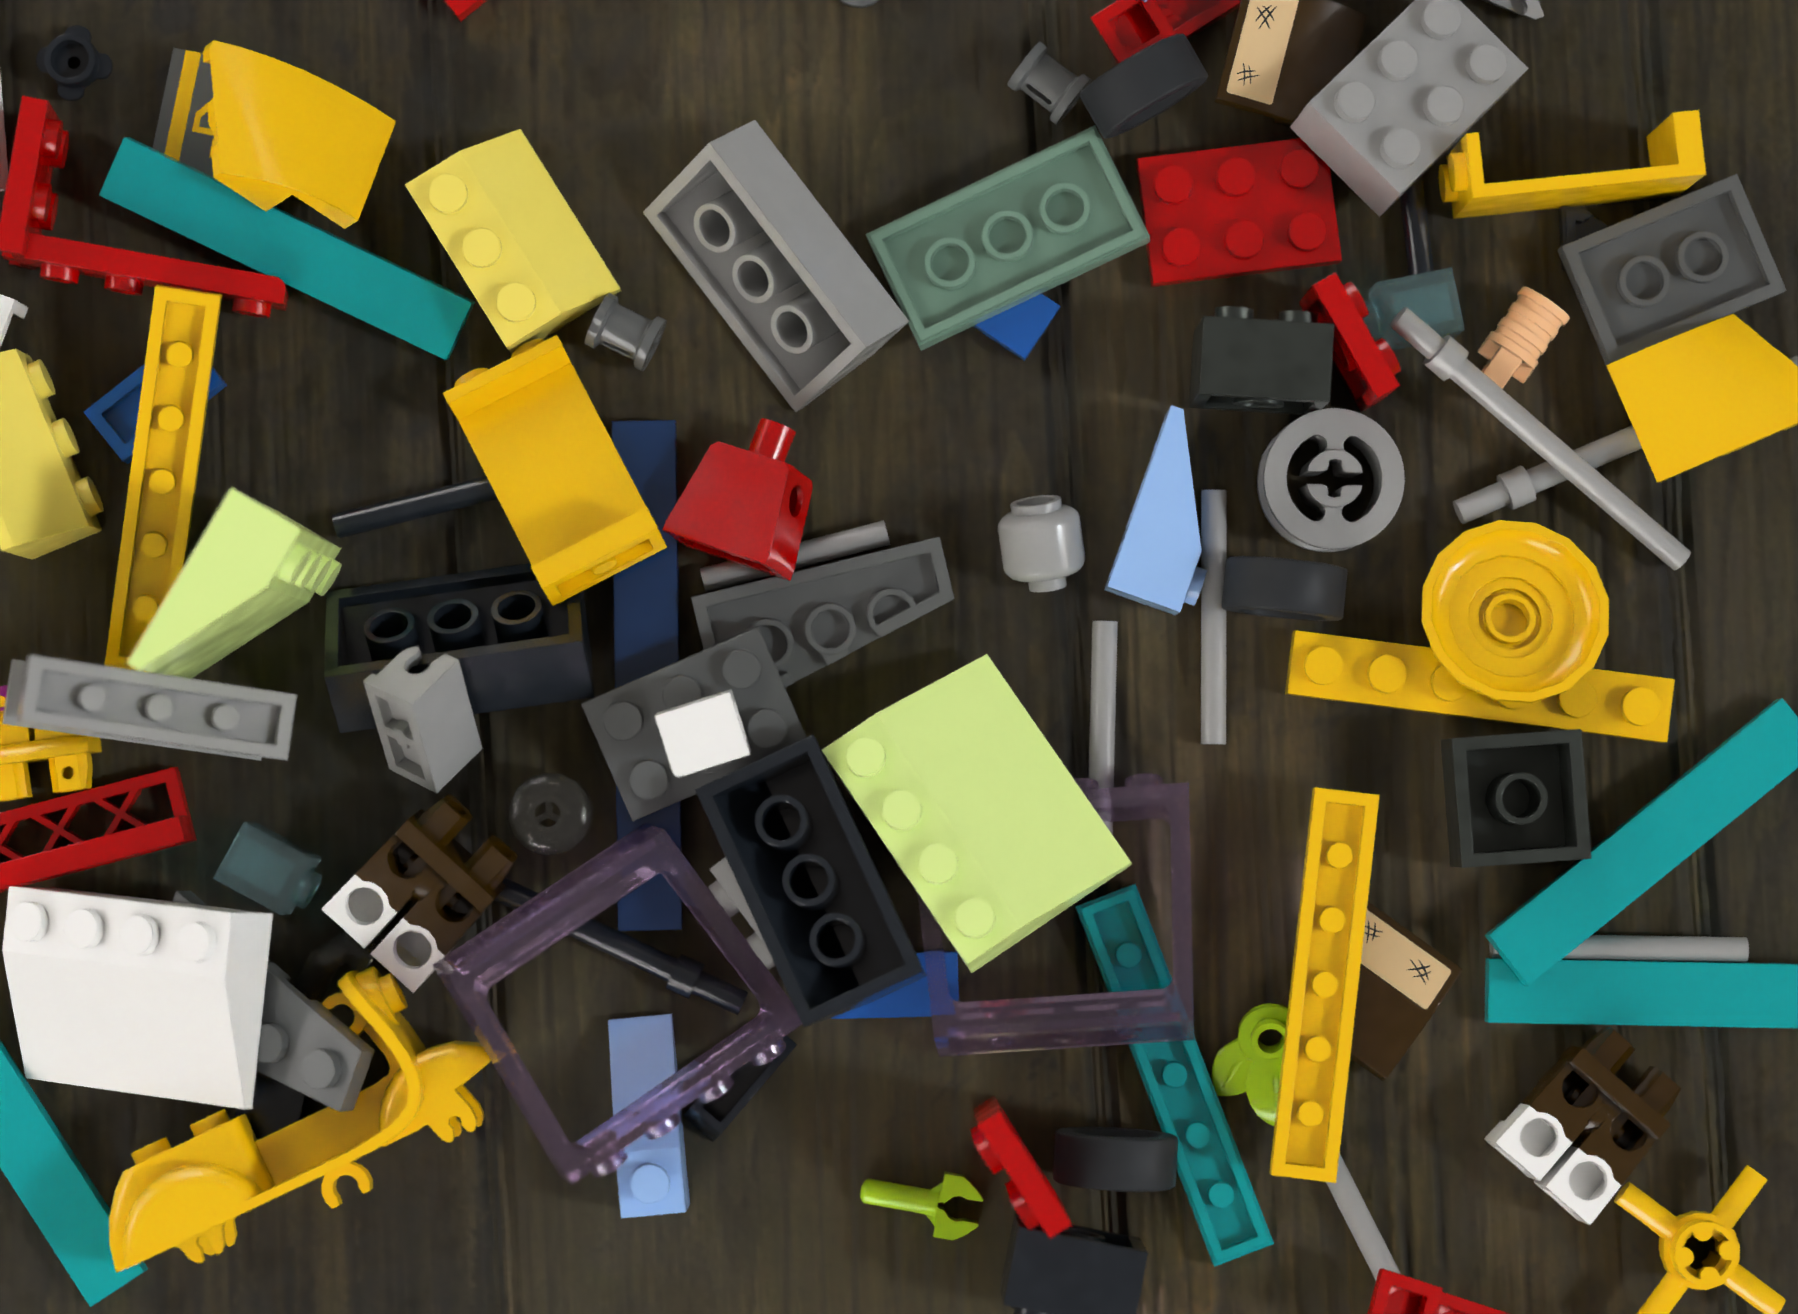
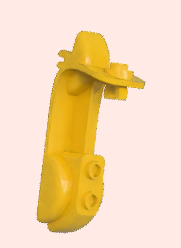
[109,966,502,1273]

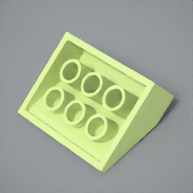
[127,488,342,679]
[822,654,1132,973]

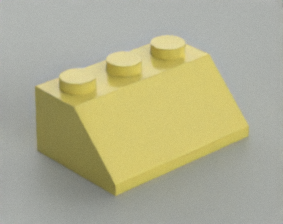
[405,129,621,354]
[0,348,104,560]

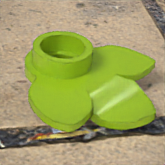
[1212,1003,1288,1126]

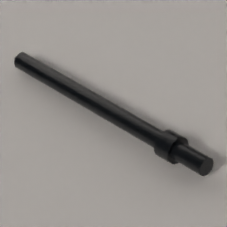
[495,878,749,1015]

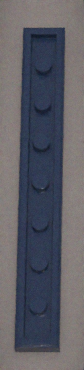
[612,420,683,931]

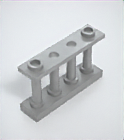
[2,655,297,761]

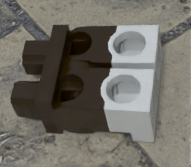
[322,794,518,993]
[1484,1027,1681,1225]

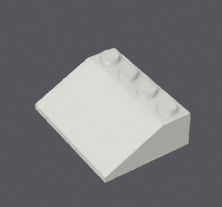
[2,886,273,1109]

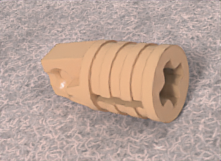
[1477,286,1570,389]

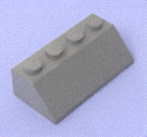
[643,120,909,413]

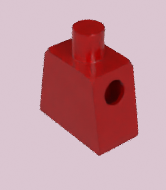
[662,418,813,581]

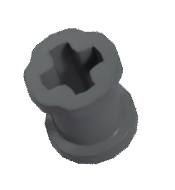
[1007,42,1092,125]
[585,293,667,371]

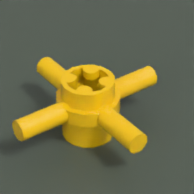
[1614,1165,1786,1314]

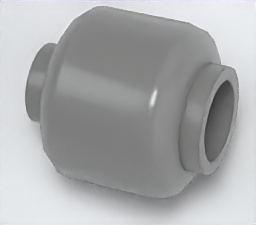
[998,495,1085,592]

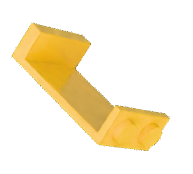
[1439,110,1706,219]
[443,335,667,606]

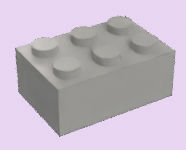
[1290,0,1529,217]

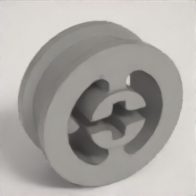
[1257,408,1405,552]

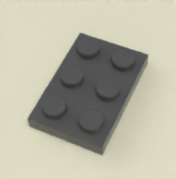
[1557,174,1787,365]
[581,626,807,822]

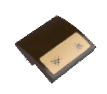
[1214,0,1367,127]
[1279,902,1463,1081]

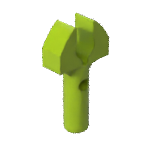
[860,1171,983,1241]

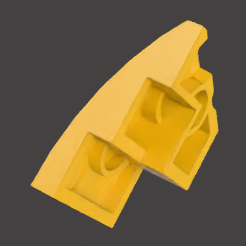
[203,40,396,229]
[1606,314,1798,483]

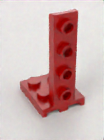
[0,96,288,318]

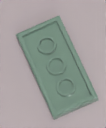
[865,125,1150,351]

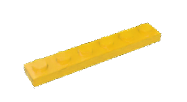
[104,285,222,674]
[1285,630,1675,743]
[1269,787,1380,1183]

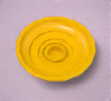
[1421,520,1609,703]

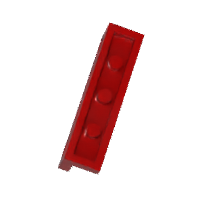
[0,767,197,892]

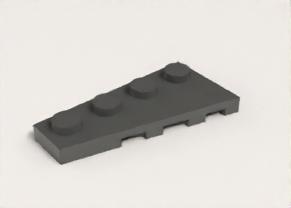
[691,537,955,688]
[172,891,375,1112]

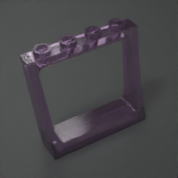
[917,773,1195,1057]
[432,823,802,1185]

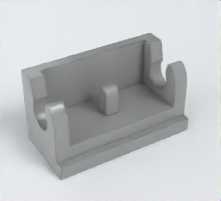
[363,646,483,793]

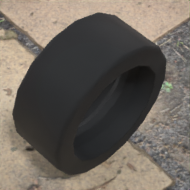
[1080,34,1208,139]
[1222,556,1348,621]
[1053,1127,1178,1192]

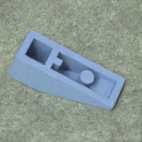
[1104,405,1207,616]
[608,1013,690,1219]

